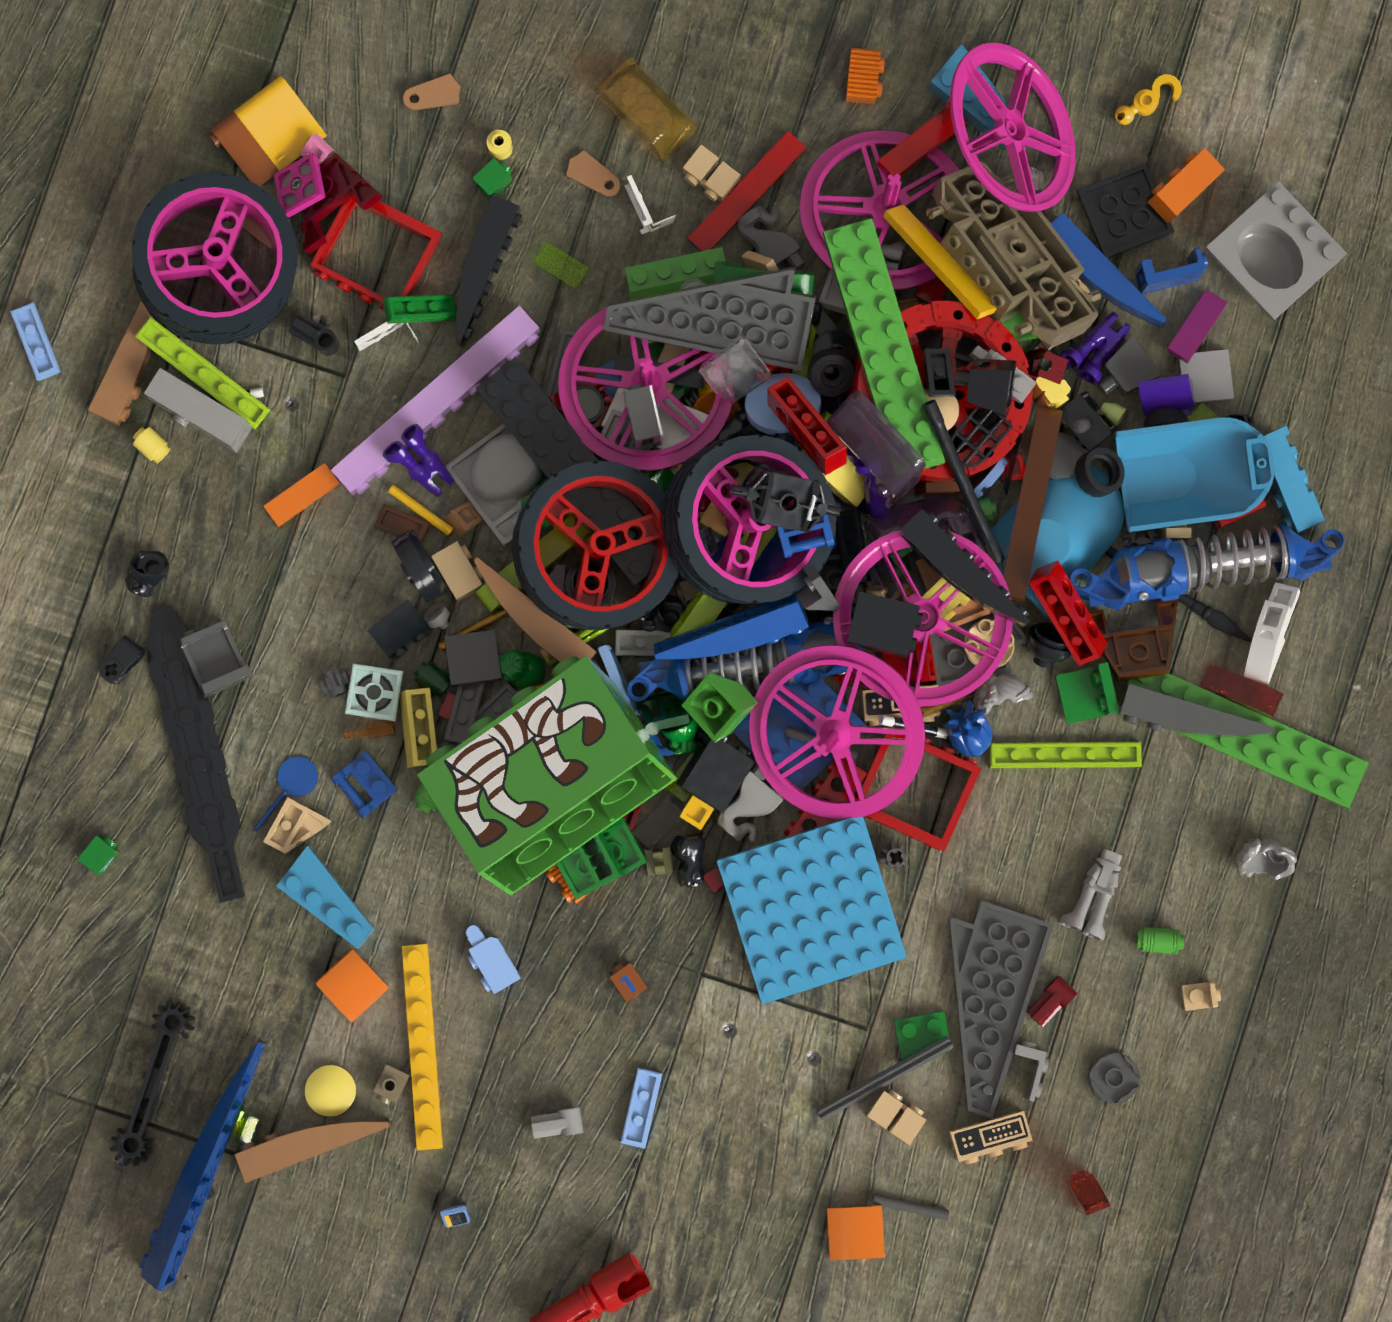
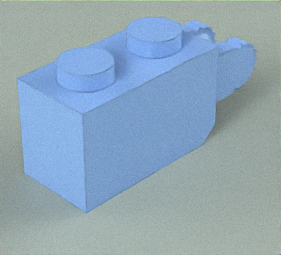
[465,925,521,994]

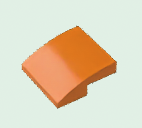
[315,948,389,1023]
[827,1205,885,1260]

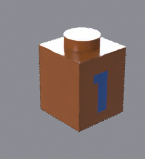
[609,962,648,1002]

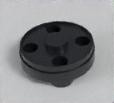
[391,528,449,603]

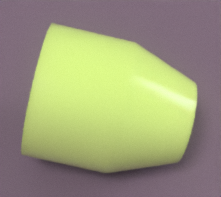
[1100,402,1127,427]

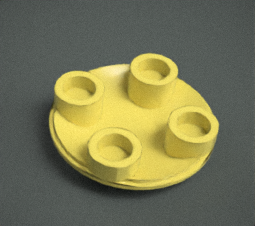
[305,1065,356,1117]

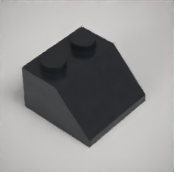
[367,600,430,659]

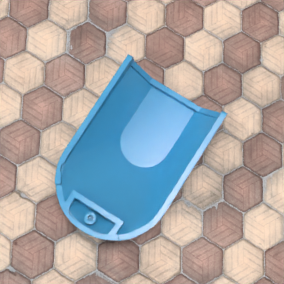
[1115,417,1275,532]
[977,466,1124,619]

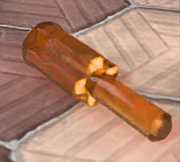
[343,721,395,739]

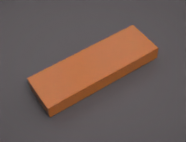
[264,463,340,527]

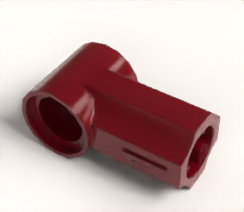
[1026,975,1078,1027]

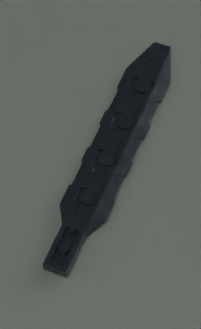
[147,605,246,903]

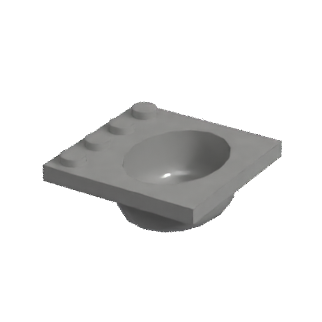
[1205,181,1347,321]
[445,424,548,547]

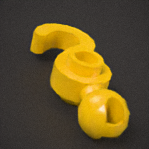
[1115,74,1182,125]

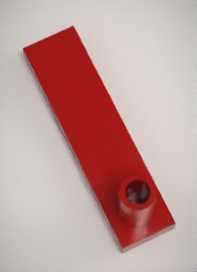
[877,99,967,176]

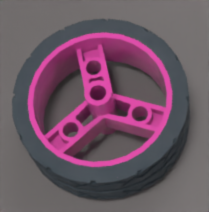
[132,173,297,344]
[662,435,837,604]

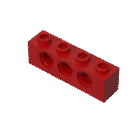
[767,376,847,476]
[1029,560,1107,666]
[784,758,867,836]

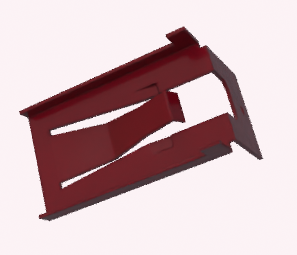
[1024,346,1068,384]

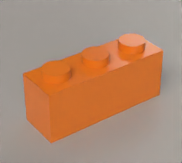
[1148,148,1225,224]

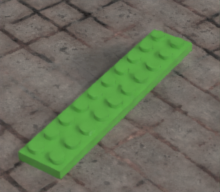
[822,218,945,478]
[1118,673,1369,809]

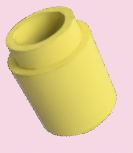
[487,130,513,160]
[133,427,171,464]

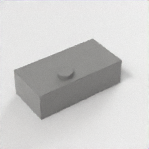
[144,368,252,453]

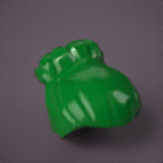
[499,649,545,689]
[661,713,699,755]

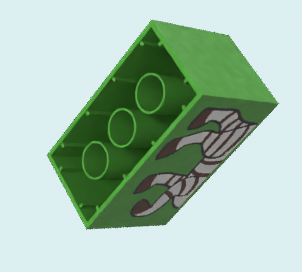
[417,656,678,896]

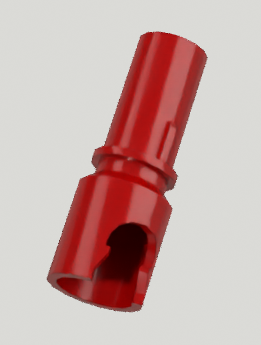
[529,1251,652,1322]

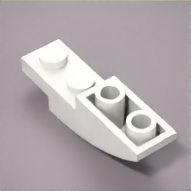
[1244,582,1300,684]

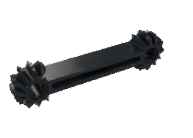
[110,1001,196,1167]

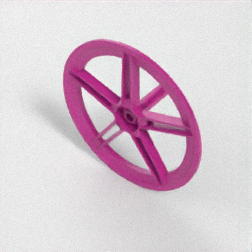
[950,43,1076,212]
[800,130,959,291]
[558,308,734,470]
[833,530,1013,706]
[749,645,925,819]

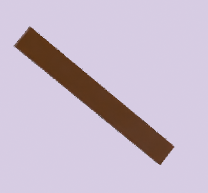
[1003,406,1063,602]

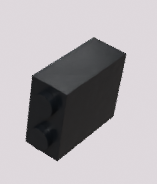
[847,591,923,658]
[675,734,755,813]

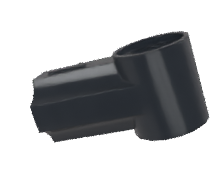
[289,314,339,356]

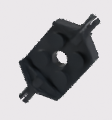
[730,469,841,532]

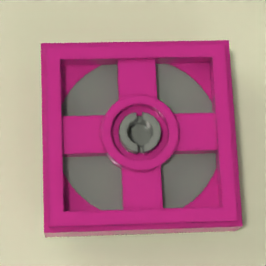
[273,153,326,218]

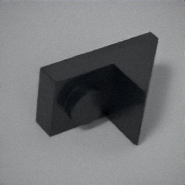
[922,348,955,397]

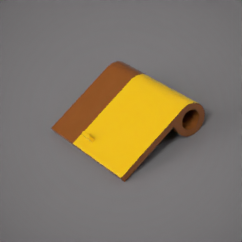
[209,75,327,187]

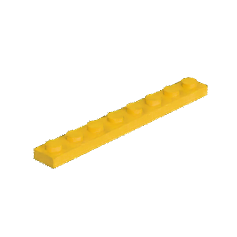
[402,944,443,1150]

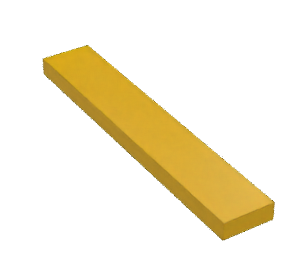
[883,204,997,319]

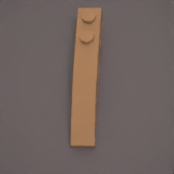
[88,301,158,427]
[474,557,596,662]
[234,1121,392,1183]

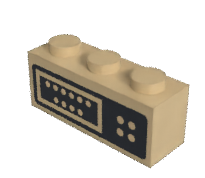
[861,685,940,727]
[948,1110,1033,1165]

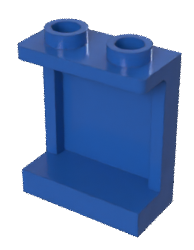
[1134,247,1208,295]

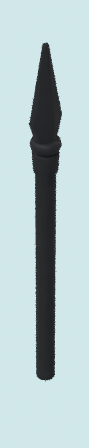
[1104,546,1251,642]

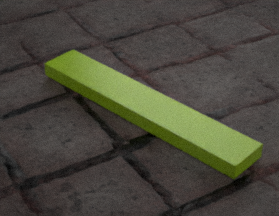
[135,317,270,430]
[989,742,1142,768]

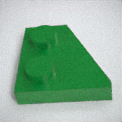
[894,1011,949,1061]

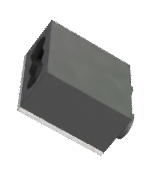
[624,384,663,451]

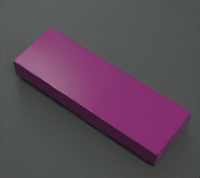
[1167,289,1228,364]

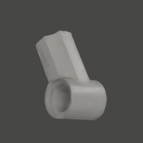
[531,1107,584,1139]

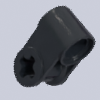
[100,635,146,684]

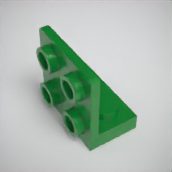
[1055,662,1119,724]

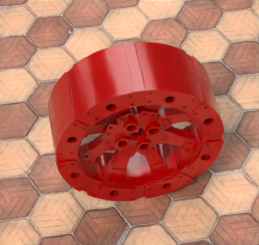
[845,301,1033,484]

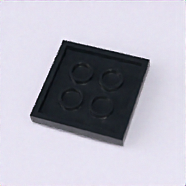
[1076,163,1174,258]

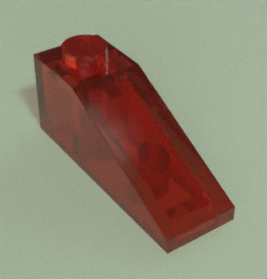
[1199,664,1283,718]
[1066,1170,1111,1216]

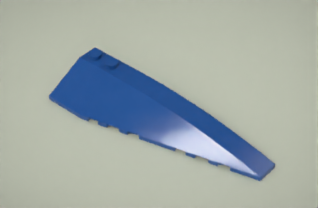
[139,1041,266,1292]

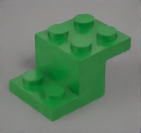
[557,817,648,900]

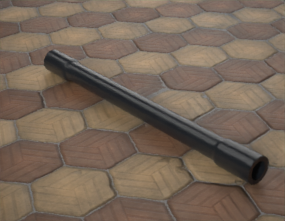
[922,399,1005,564]

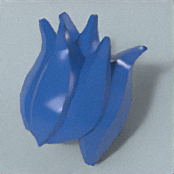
[943,700,992,757]

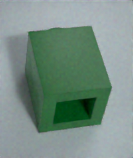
[472,158,512,200]
[77,835,120,876]

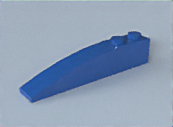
[1051,213,1167,328]
[654,592,809,659]

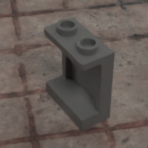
[179,619,252,698]

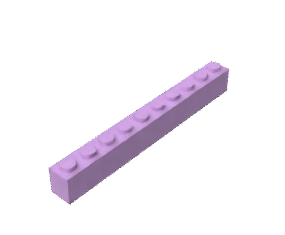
[331,306,540,496]

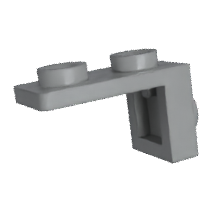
[1013,1040,1049,1102]

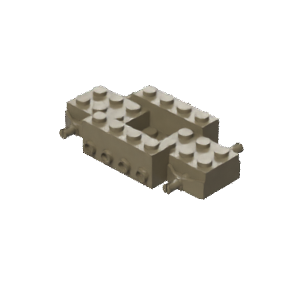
[926,161,1101,350]

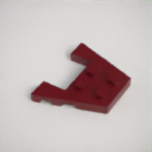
[301,153,383,254]

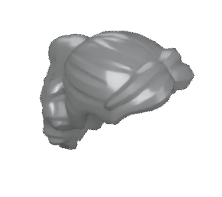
[973,674,1033,714]
[1235,838,1297,880]

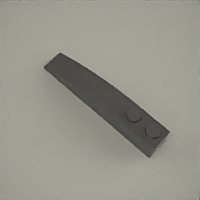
[1117,684,1275,737]

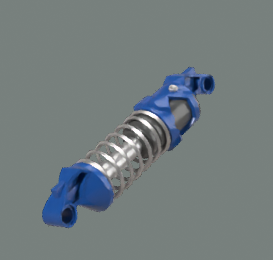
[1070,523,1344,610]
[627,610,866,703]

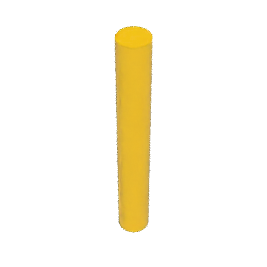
[388,485,454,537]

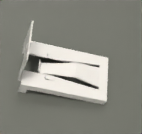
[624,175,676,234]
[354,322,419,351]

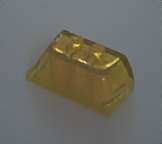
[594,57,698,163]

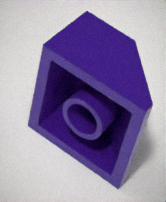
[1138,374,1196,417]

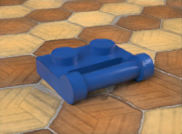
[776,514,835,558]
[330,751,398,819]

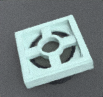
[345,664,404,722]

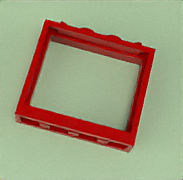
[310,194,442,312]
[856,726,982,852]

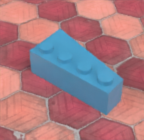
[928,44,1008,151]
[1264,426,1325,534]
[276,846,375,949]

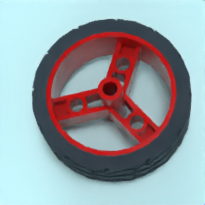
[512,461,679,630]

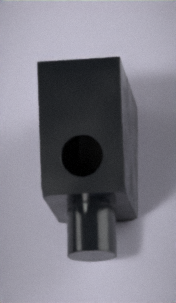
[954,359,1017,415]

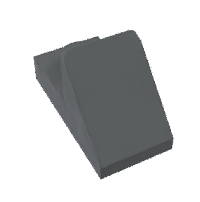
[796,562,841,611]

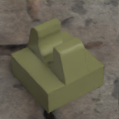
[645,847,673,876]

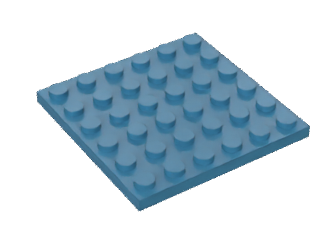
[716,817,907,1004]

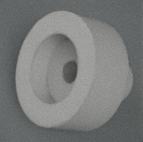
[423,603,450,629]

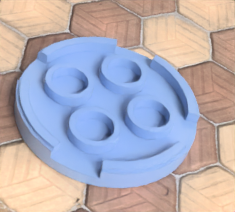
[745,373,821,435]

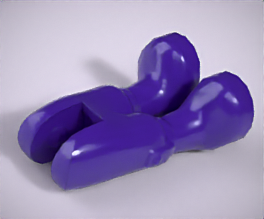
[1061,312,1131,385]
[383,424,454,497]
[847,443,890,519]

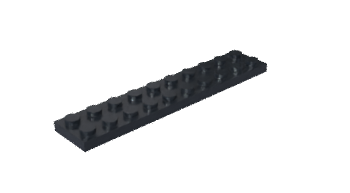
[476,357,655,586]

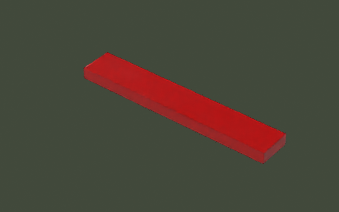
[688,131,807,252]

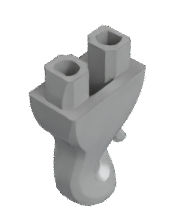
[717,766,783,842]

